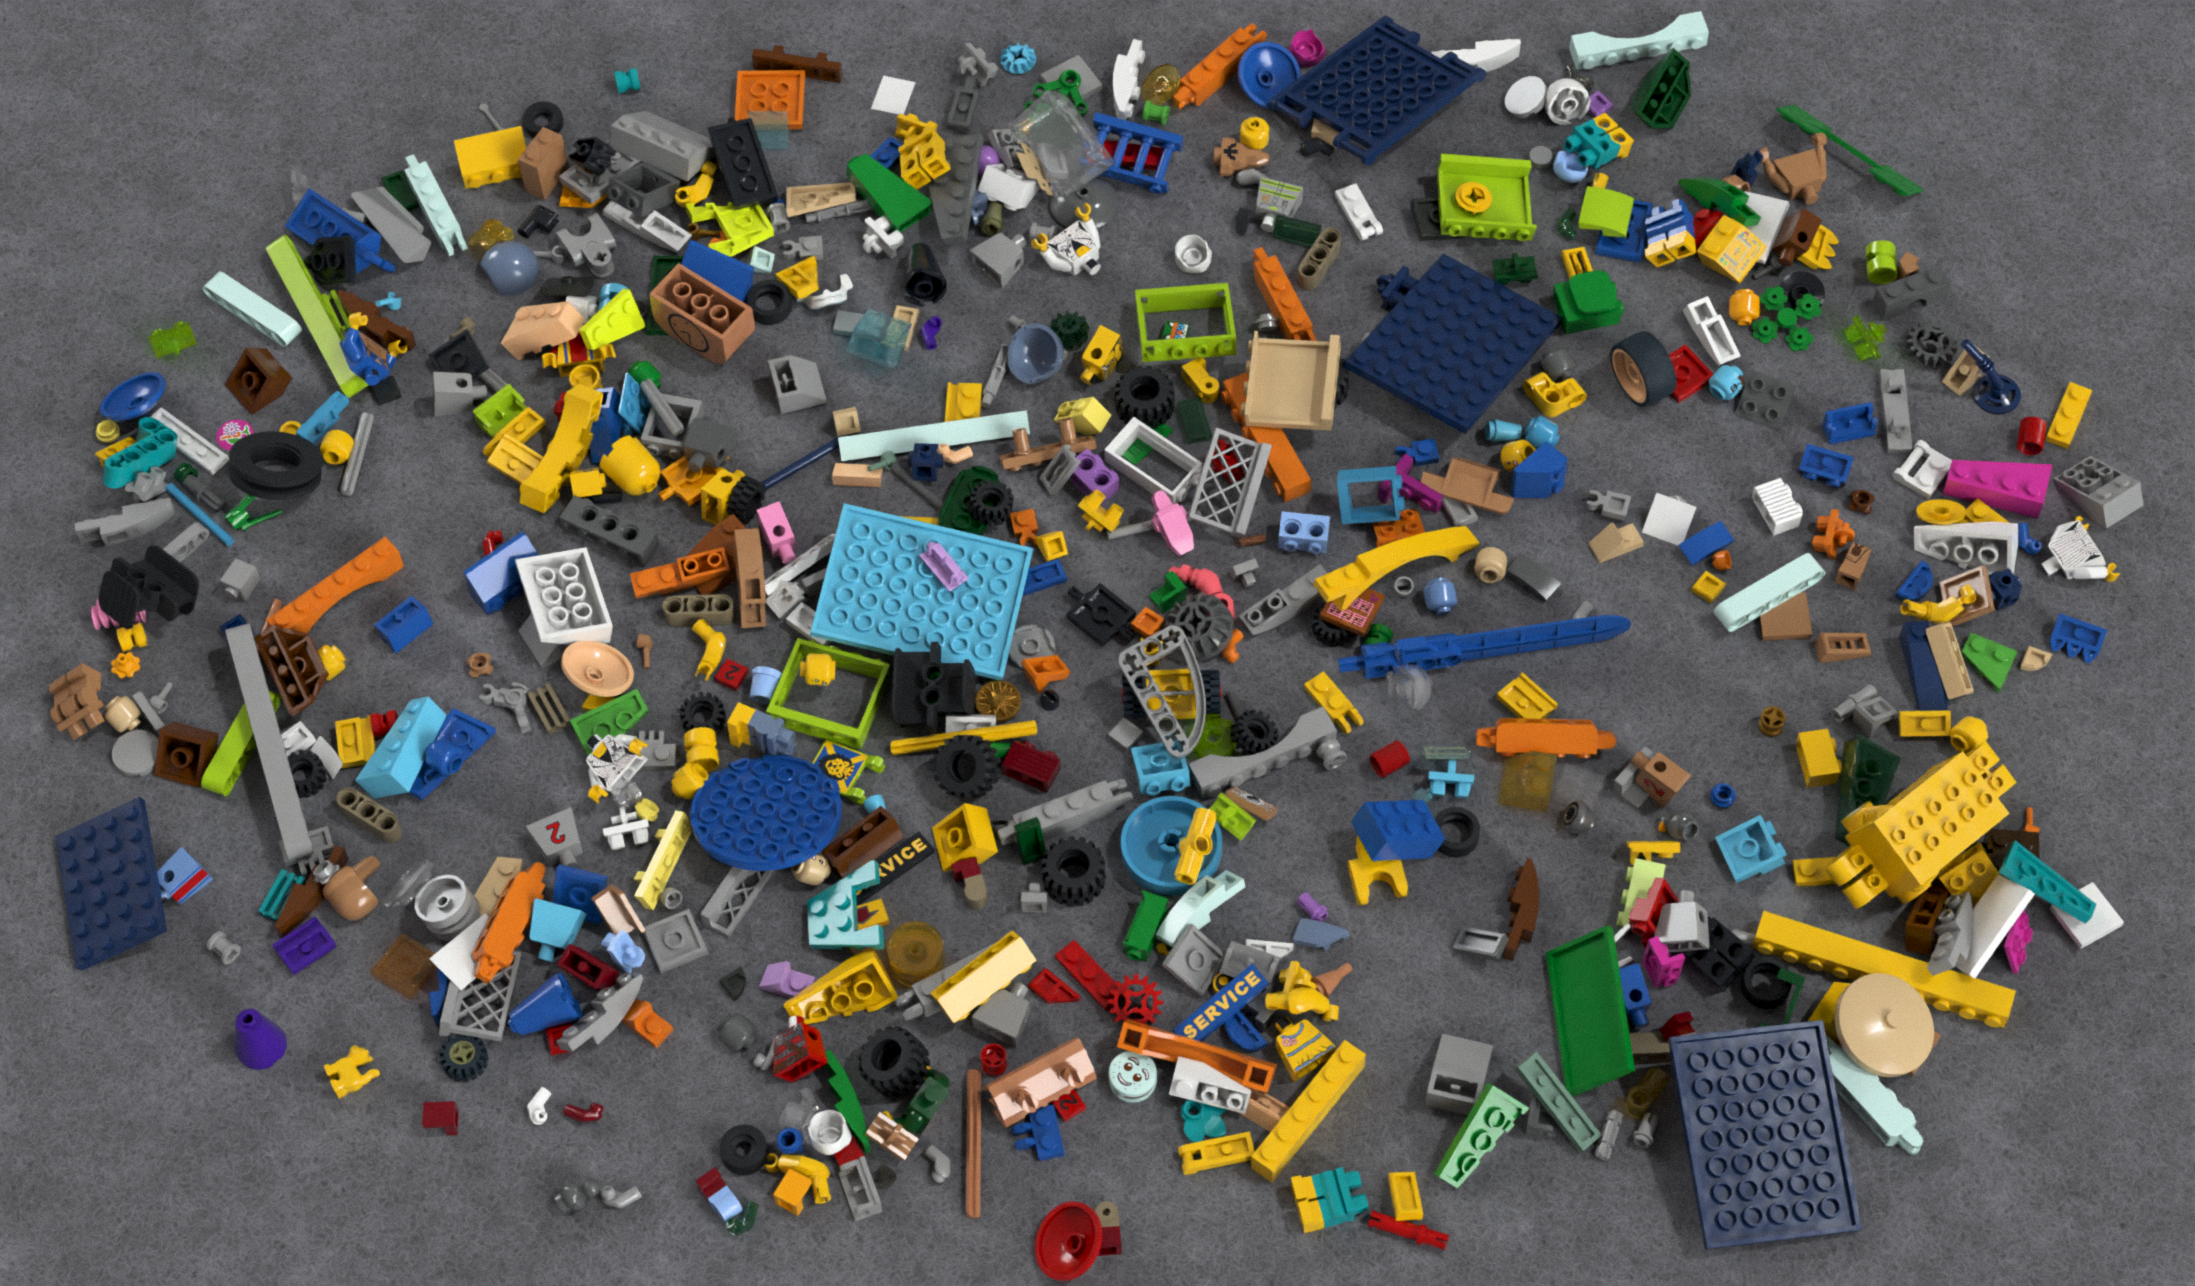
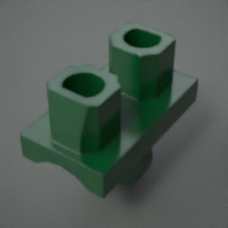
[1492,253,1538,285]

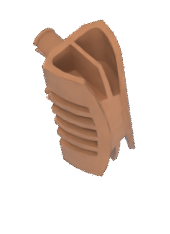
[983,1037,1097,1128]

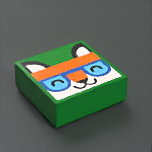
[1161,320,1190,340]

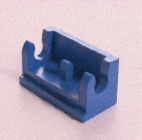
[1822,402,1877,445]
[374,595,434,653]

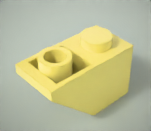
[1054,397,1111,436]

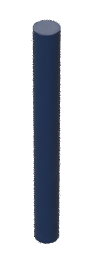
[762,436,841,490]

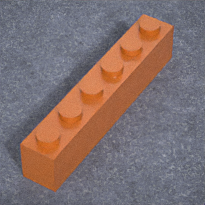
[1221,372,1311,502]

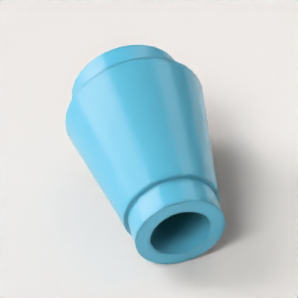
[1485,419,1522,443]

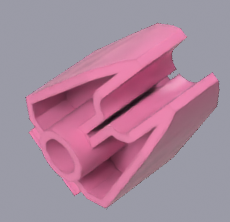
[1151,490,1194,556]

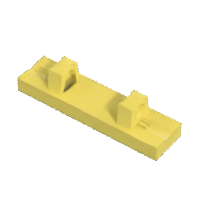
[634,811,692,910]

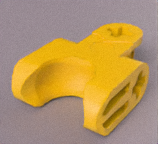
[1347,835,1408,906]

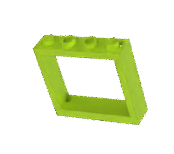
[1135,283,1237,362]
[766,638,892,750]

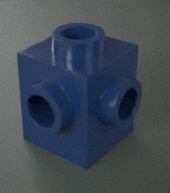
[908,443,943,481]
[1989,568,2023,611]

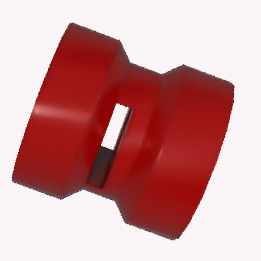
[370,710,398,738]
[980,1044,1007,1077]

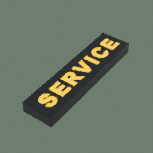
[856,831,935,906]

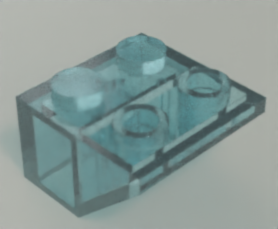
[846,309,912,368]

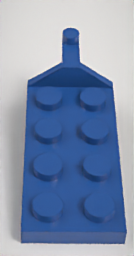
[284,188,395,274]

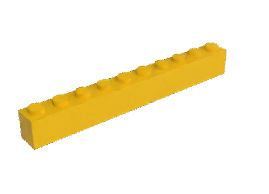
[1752,911,2016,1028]

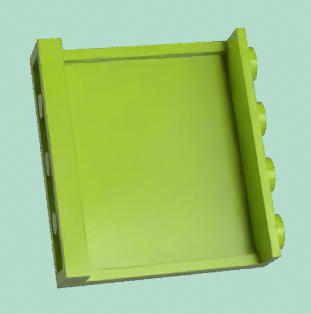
[1436,154,1537,241]

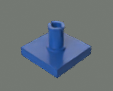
[553,864,608,924]

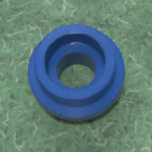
[1710,783,1736,808]

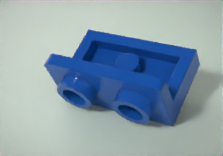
[1799,444,1854,488]

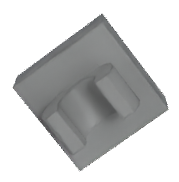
[1229,558,1259,588]
[1021,883,1048,913]

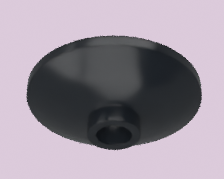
[1779,271,1825,311]

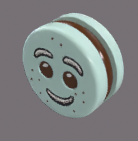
[1108,1051,1157,1103]

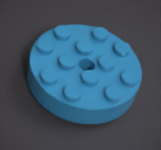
[1121,796,1222,896]

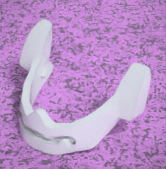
[796,274,853,309]

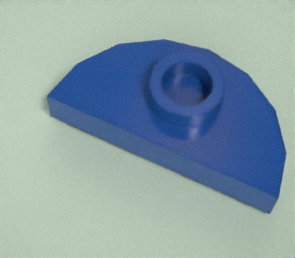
[1895,560,1933,601]
[1225,1010,1267,1051]

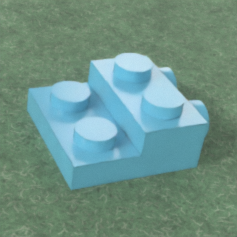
[1131,740,1190,796]
[1715,815,1787,883]

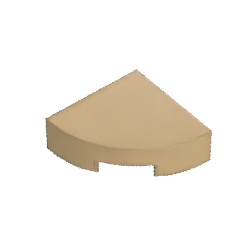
[2020,646,2052,671]

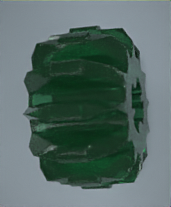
[1050,310,1089,351]

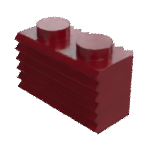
[1002,740,1061,793]
[557,944,620,991]

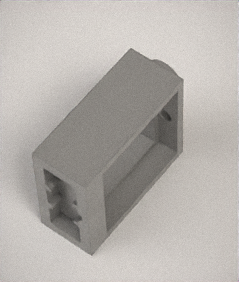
[640,393,704,460]

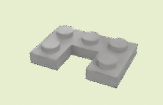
[559,138,641,205]

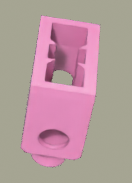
[757,502,796,564]

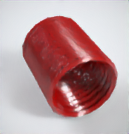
[2016,416,2047,455]
[1369,740,1410,778]

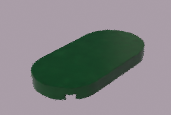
[937,466,1002,536]

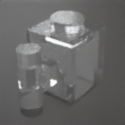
[778,1088,819,1144]

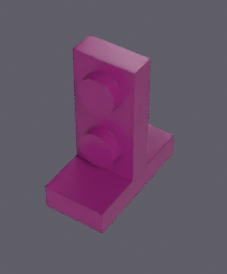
[1378,454,1443,514]

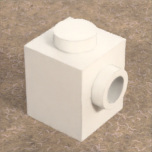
[566,295,598,324]

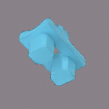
[1428,756,1474,798]

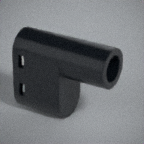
[517,205,560,239]

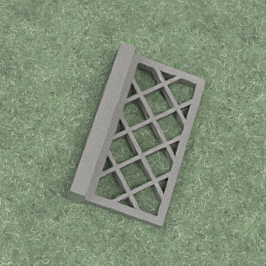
[1187,428,1272,539]
[439,951,522,1041]

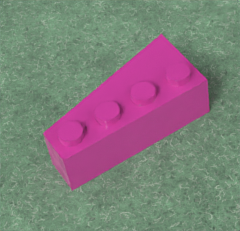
[1943,460,2053,518]

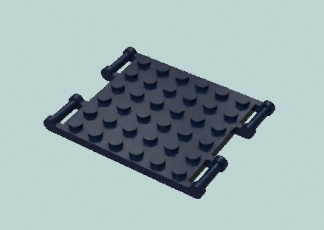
[1268,16,1486,166]

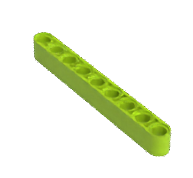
[265,234,369,398]

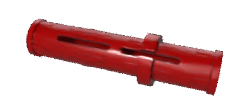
[1368,1210,1450,1251]

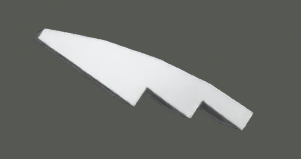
[603,200,692,253]

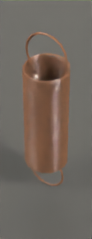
[1232,534,1272,548]

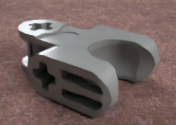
[556,213,616,279]

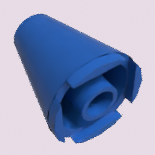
[507,973,583,1035]

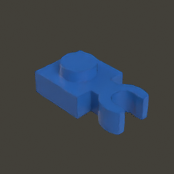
[1395,438,1439,466]

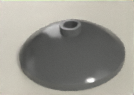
[1050,175,1118,230]

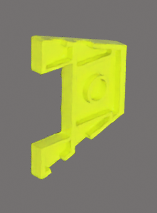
[685,202,774,257]

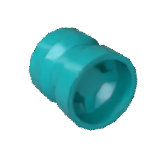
[614,67,641,94]

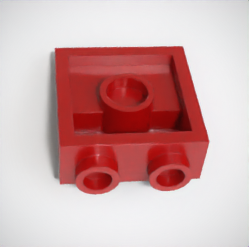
[1629,877,1678,948]

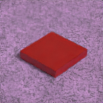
[1669,344,1713,403]

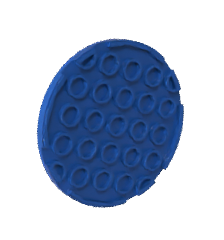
[690,754,842,871]

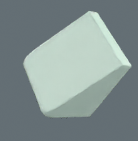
[745,245,775,274]

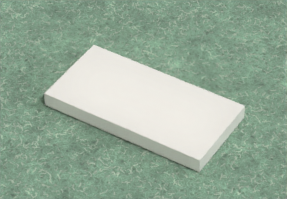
[1954,875,2034,979]

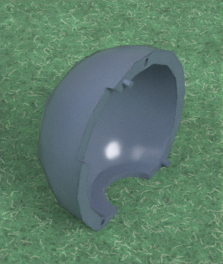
[480,241,539,296]
[1007,323,1064,384]

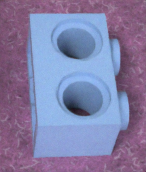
[1278,511,1330,554]

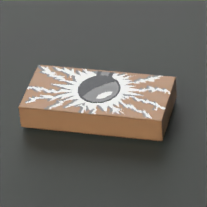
[1225,787,1279,821]

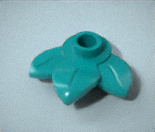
[1181,1100,1226,1143]

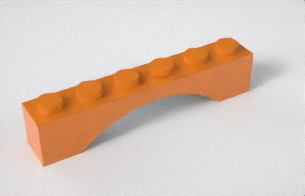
[266,537,404,634]
[1117,1019,1277,1093]

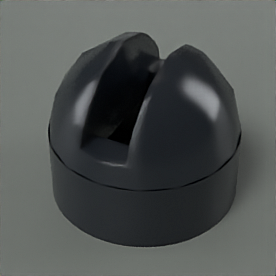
[1040,689,1060,711]

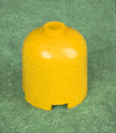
[600,435,661,496]

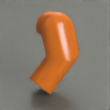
[1221,628,1244,663]

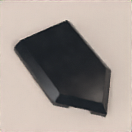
[304,236,356,285]

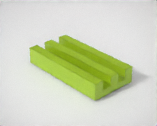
[322,290,351,332]

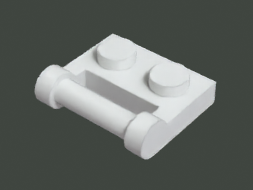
[1892,440,1952,499]

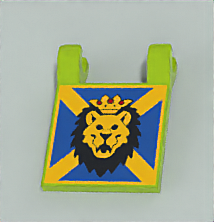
[812,739,885,805]

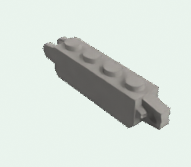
[998,779,1133,845]
[895,939,1029,1021]

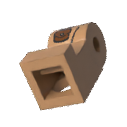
[1835,542,1872,591]

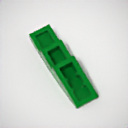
[824,1050,870,1154]

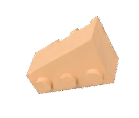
[501,301,586,360]

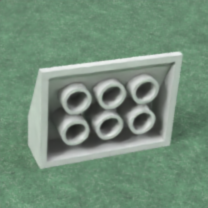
[515,547,613,645]

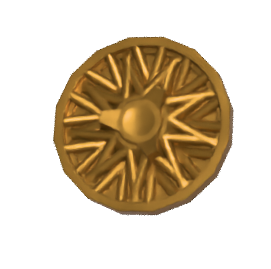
[975,680,1022,723]

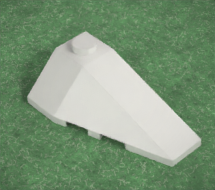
[1914,522,2018,576]

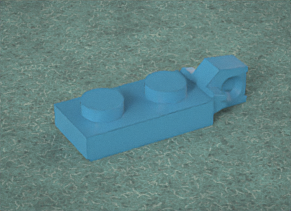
[296,391,350,445]

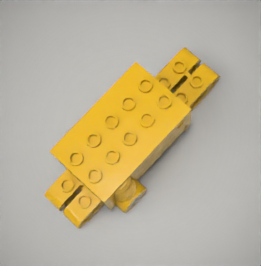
[1825,741,2017,909]

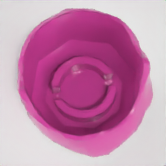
[1289,29,1326,67]

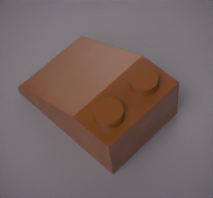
[687,514,764,595]

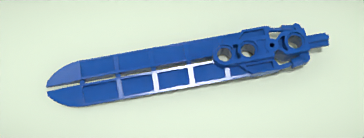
[1338,615,1631,679]

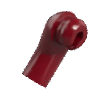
[563,1103,604,1122]

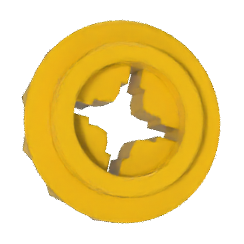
[1455,182,1492,215]

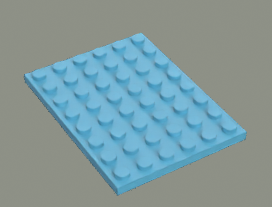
[810,503,1033,681]

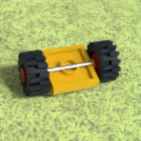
[1122,669,1221,720]

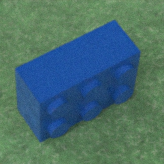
[1350,800,1445,861]

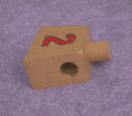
[1630,750,1691,808]

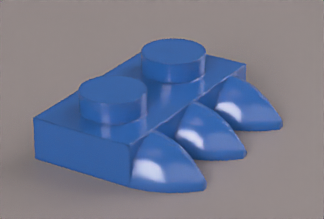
[2050,613,2107,663]

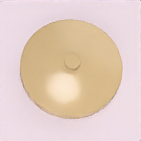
[1834,973,1934,1077]

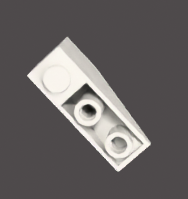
[1169,1056,1251,1114]

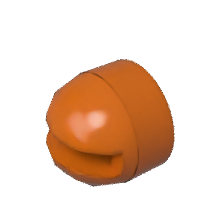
[1712,550,1732,570]

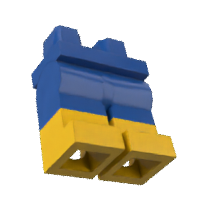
[1645,199,1696,267]

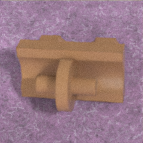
[864,1112,918,1161]

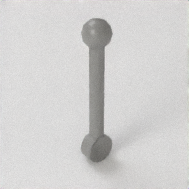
[479,104,504,131]

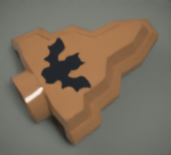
[1214,137,1269,177]

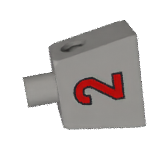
[526,807,583,868]

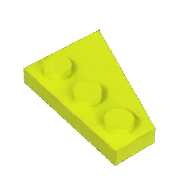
[579,288,646,350]

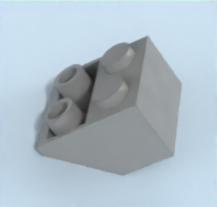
[768,355,827,414]

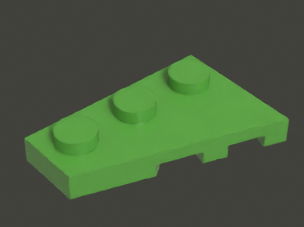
[570,689,648,757]

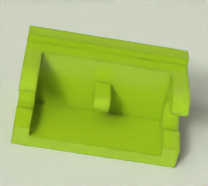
[472,384,527,439]

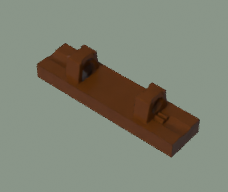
[752,45,843,83]

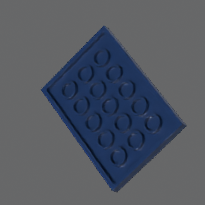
[55,797,167,971]

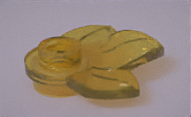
[469,219,514,251]

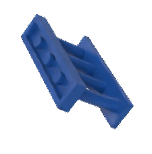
[1079,112,1184,194]

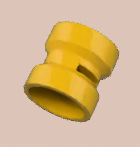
[117,622,148,652]

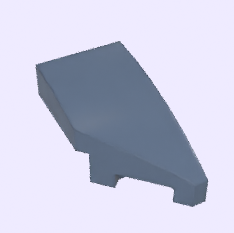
[1293,918,1350,951]

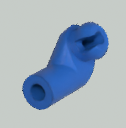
[2018,523,2042,555]

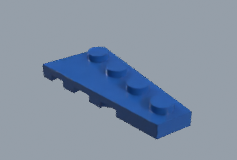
[407,708,496,800]

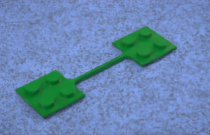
[1776,105,1924,196]

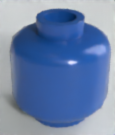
[426,738,463,775]

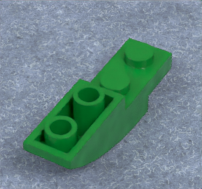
[1678,177,1761,227]

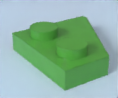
[1961,633,2018,693]

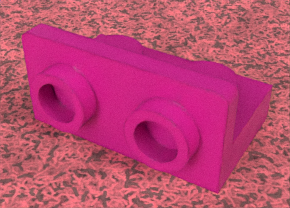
[1642,936,1685,988]

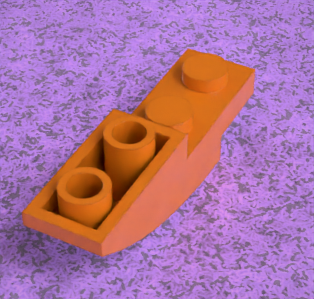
[630,547,730,599]

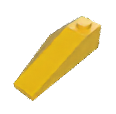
[783,947,899,1024]

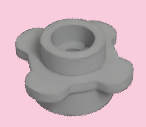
[313,860,340,884]

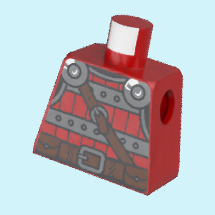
[773,1016,827,1083]

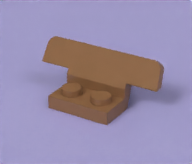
[1421,456,1515,515]

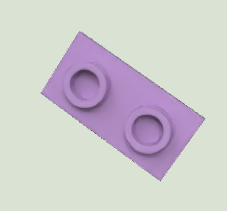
[919,541,969,592]

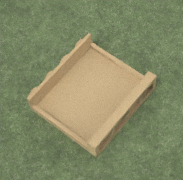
[1241,331,1341,431]

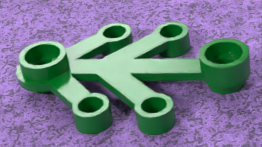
[1023,69,1088,144]

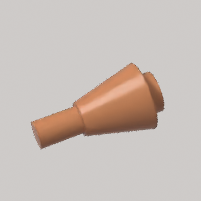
[1311,963,1353,998]

